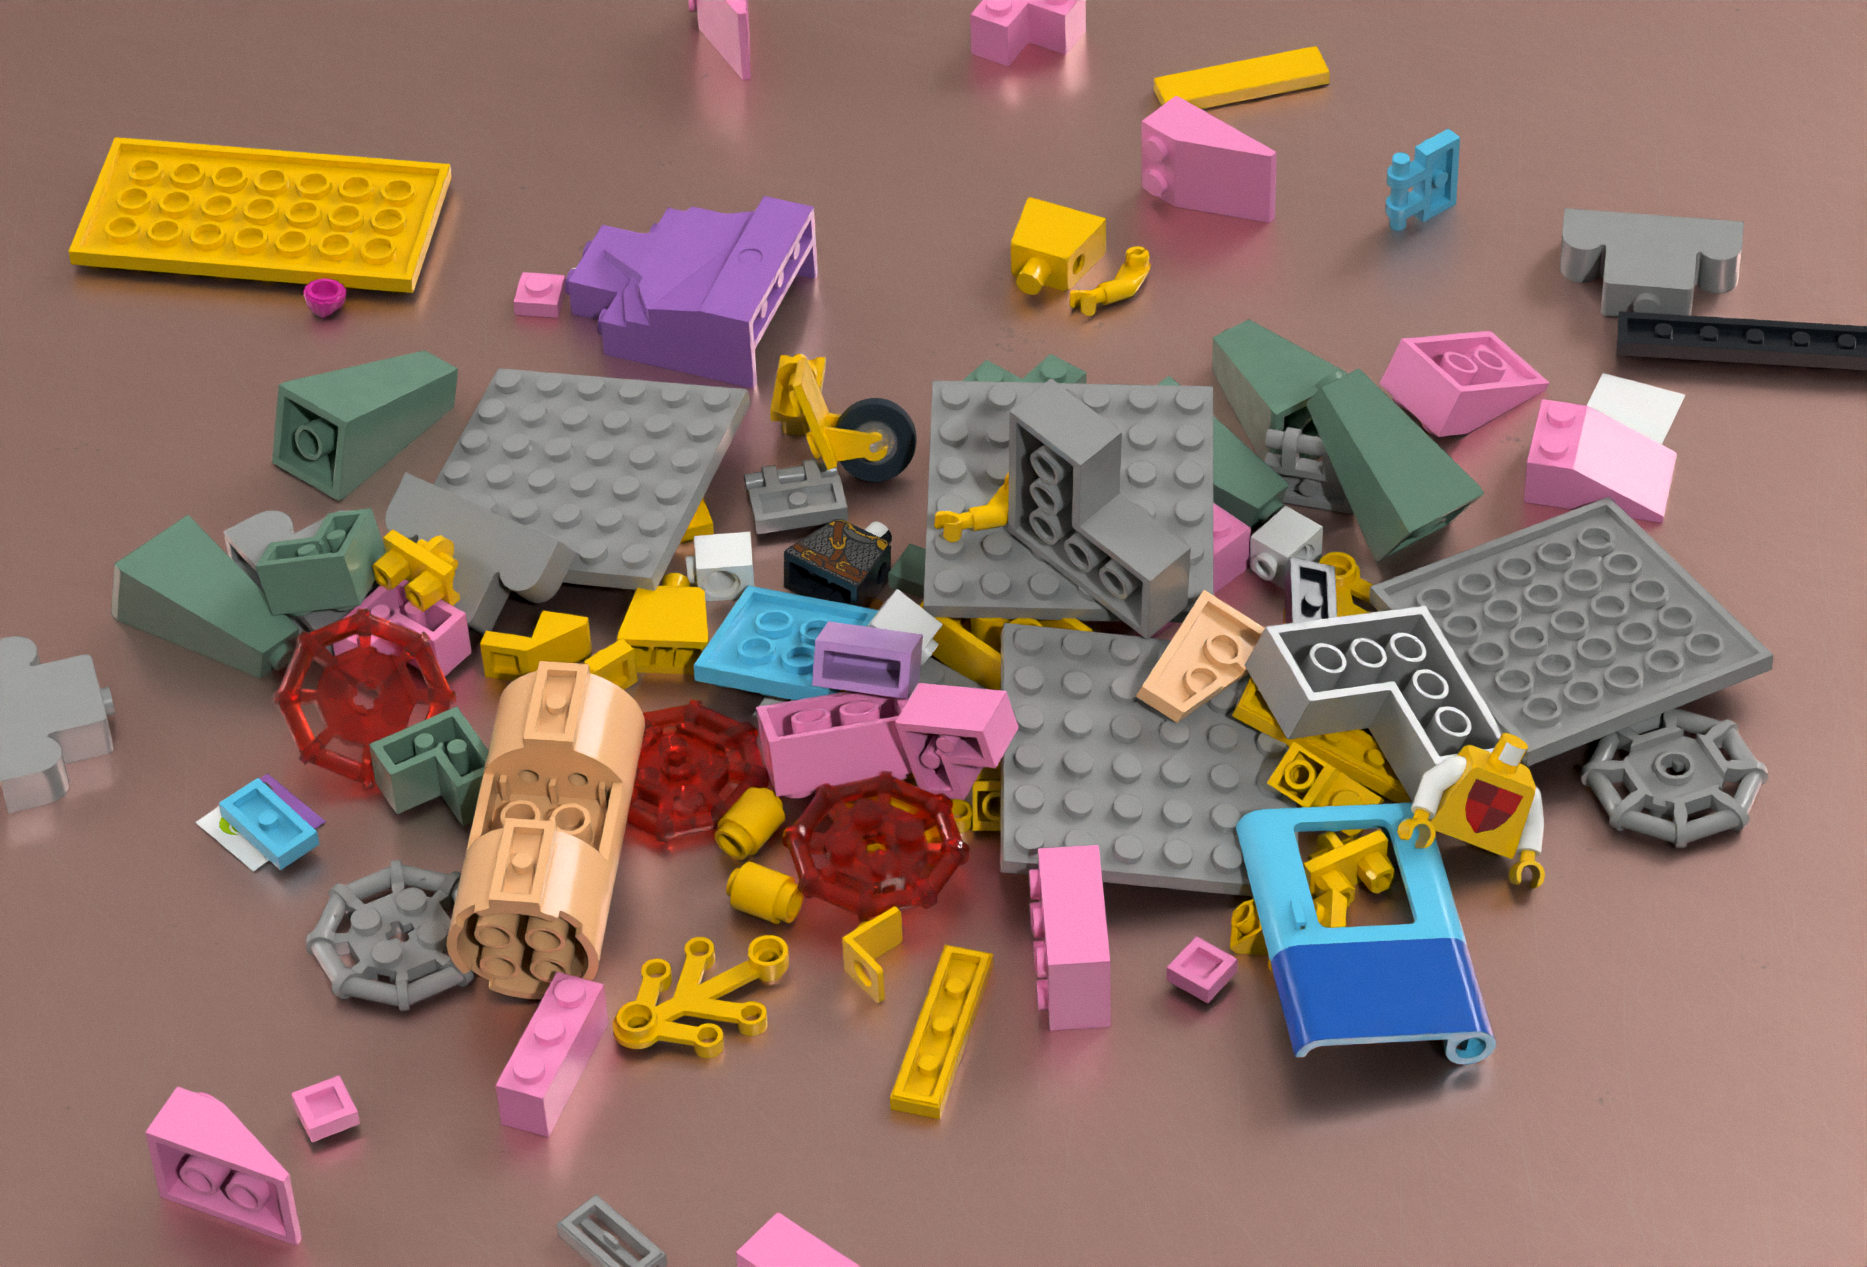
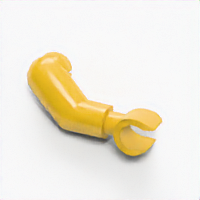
[1069,246,1151,316]
[934,472,1009,542]

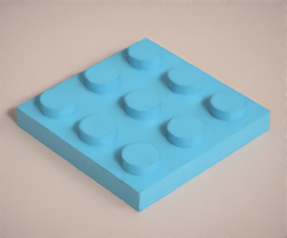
[694,585,879,700]

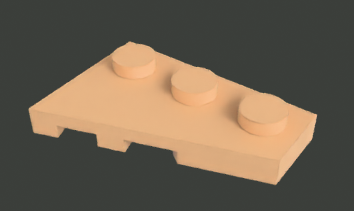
[1136,590,1265,723]

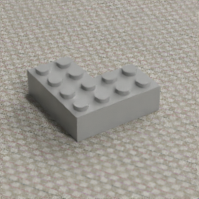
[1008,378,1191,640]
[1245,606,1503,802]

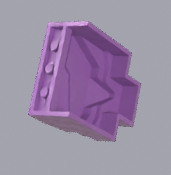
[565,196,818,389]

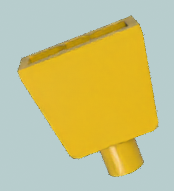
[1010,197,1106,295]
[617,573,709,675]

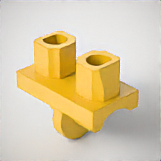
[770,354,826,435]
[372,529,461,612]
[1303,829,1395,907]

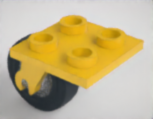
[789,358,917,482]

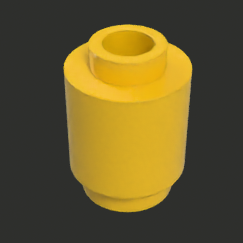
[714,787,785,860]
[726,861,804,924]

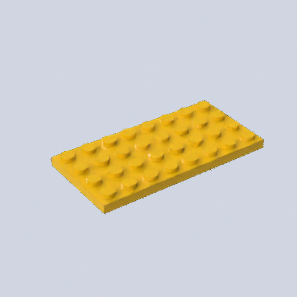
[68,137,452,293]

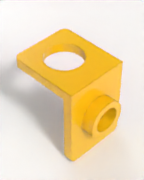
[842,907,903,1003]

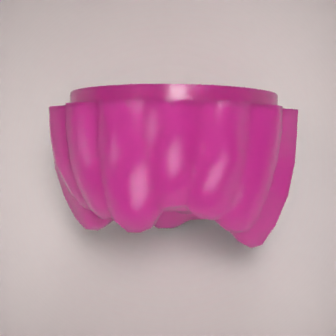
[303,278,346,319]

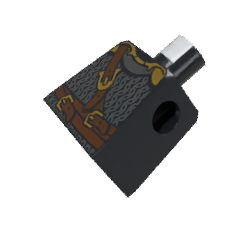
[784,519,892,608]

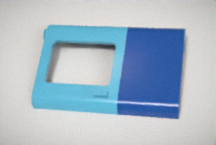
[1236,802,1496,1065]

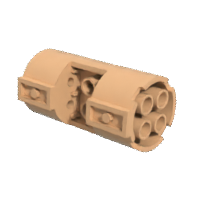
[446,661,645,999]

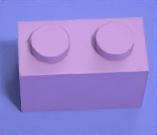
[812,621,923,699]

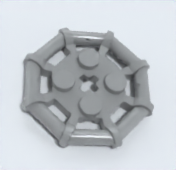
[1581,708,1768,848]
[306,860,474,1011]

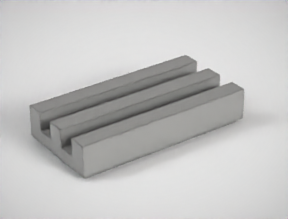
[556,1194,667,1267]

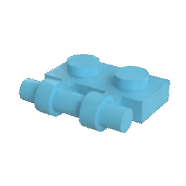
[1385,128,1460,231]

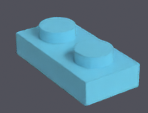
[219,778,320,870]

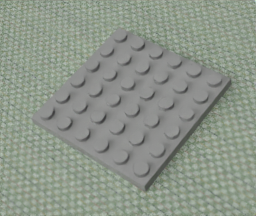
[433,368,751,591]
[923,380,1214,623]
[1369,497,1773,767]
[1000,623,1299,897]

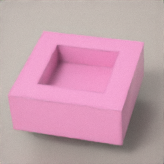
[513,272,566,318]
[1166,936,1238,1003]
[291,1075,360,1142]

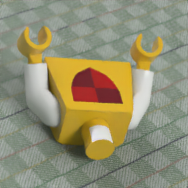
[1397,733,1545,889]

